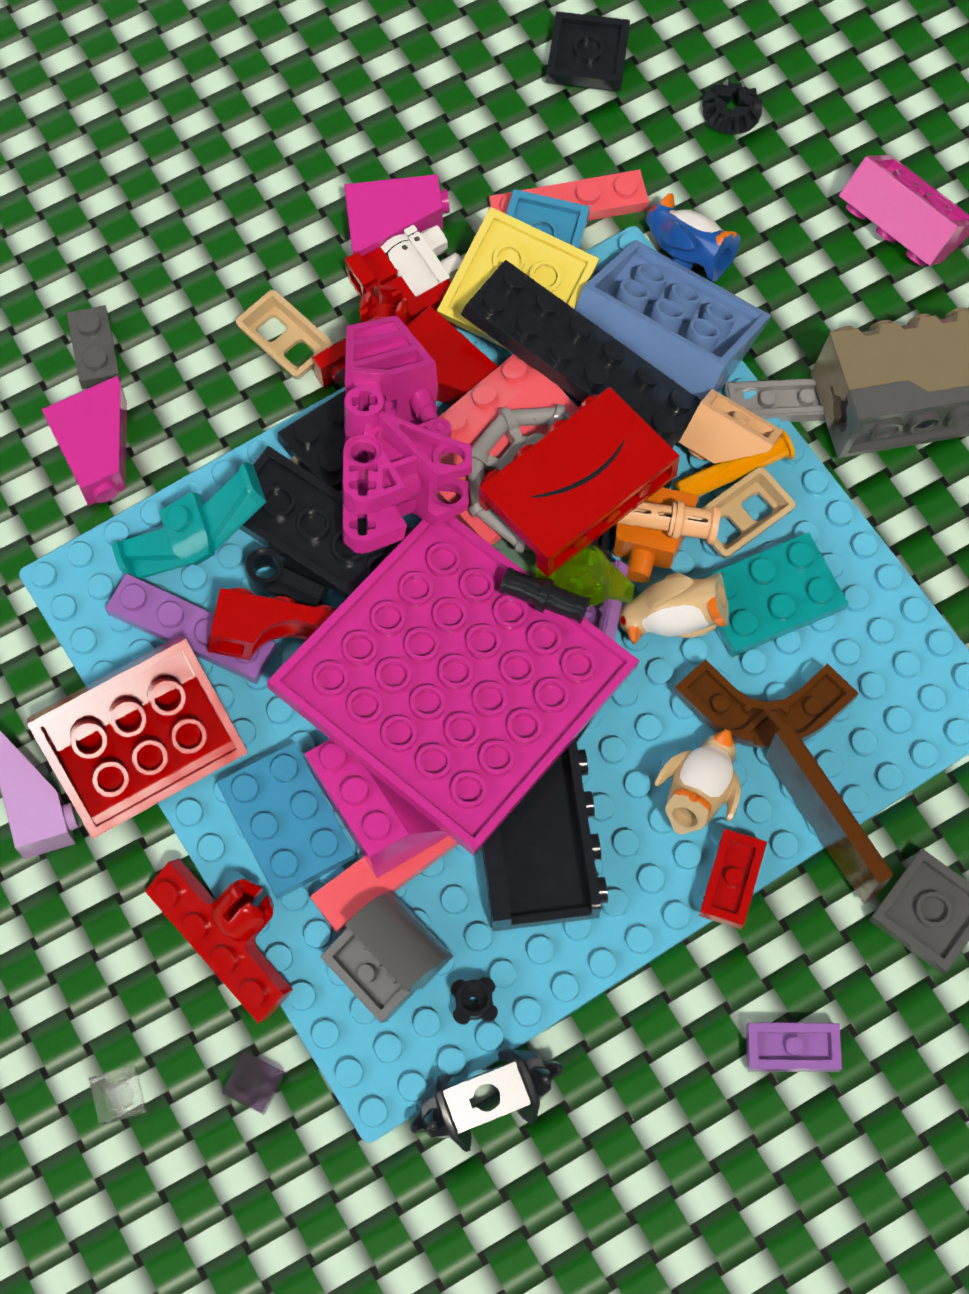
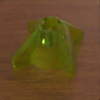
[535,544,634,606]

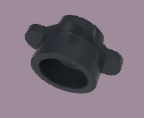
[450,977,498,1025]

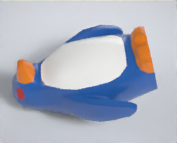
[646,193,741,282]

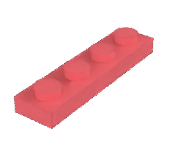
[489,170,649,221]

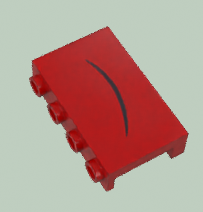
[479,387,680,578]

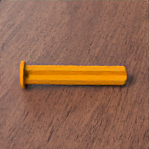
[674,429,795,496]

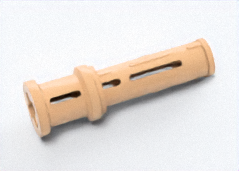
[618,501,720,545]

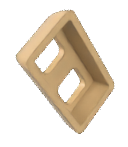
[236,290,333,380]
[701,467,796,559]

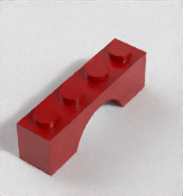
[207,588,336,661]

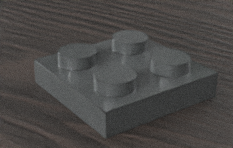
[869,849,969,975]

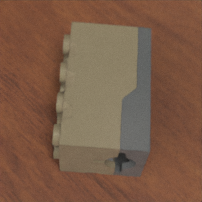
[811,307,969,458]

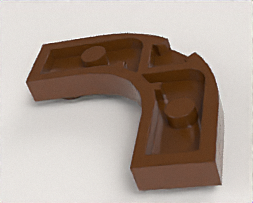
[673,659,859,749]

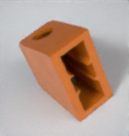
[613,487,699,583]

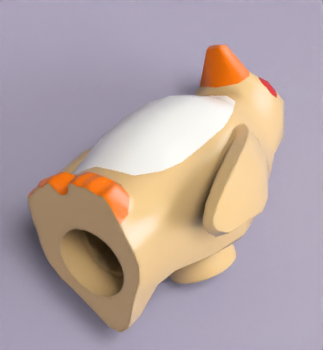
[619,572,729,644]
[654,729,741,835]

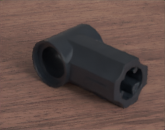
[246,547,330,607]

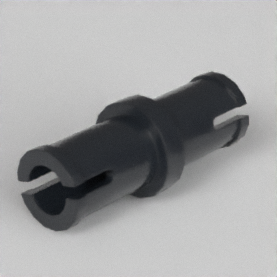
[499,567,591,624]

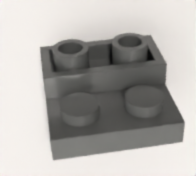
[320,891,454,1023]

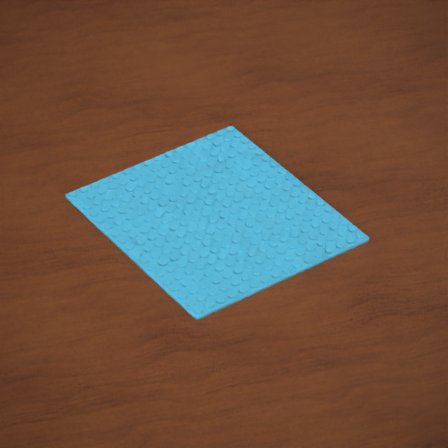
[19,226,969,1143]

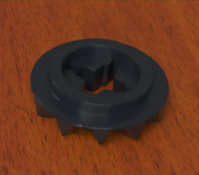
[701,78,763,134]

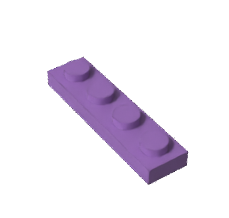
[105,573,277,684]

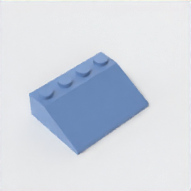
[575,240,771,401]

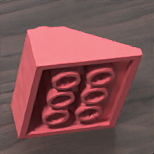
[437,354,579,546]

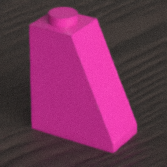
[344,174,450,256]
[42,376,127,506]

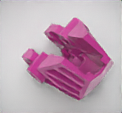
[343,315,472,554]

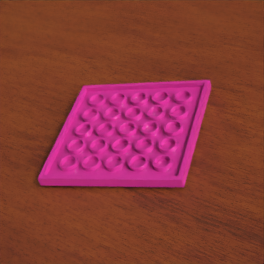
[267,517,639,856]

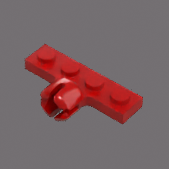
[312,279,451,388]
[145,858,293,1024]

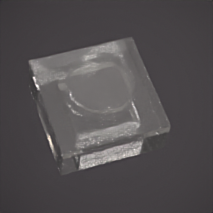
[89,1065,147,1125]

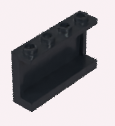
[482,738,608,931]

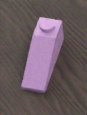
[0,731,79,859]

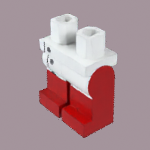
[344,225,463,302]

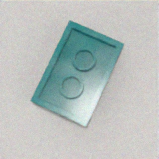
[698,532,848,657]

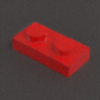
[698,829,767,929]

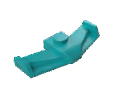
[111,462,266,579]

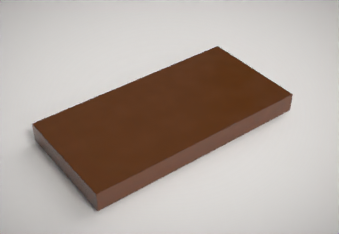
[765,724,893,904]

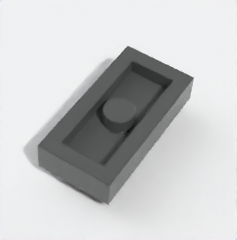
[66,305,122,389]

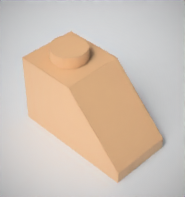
[679,389,783,464]

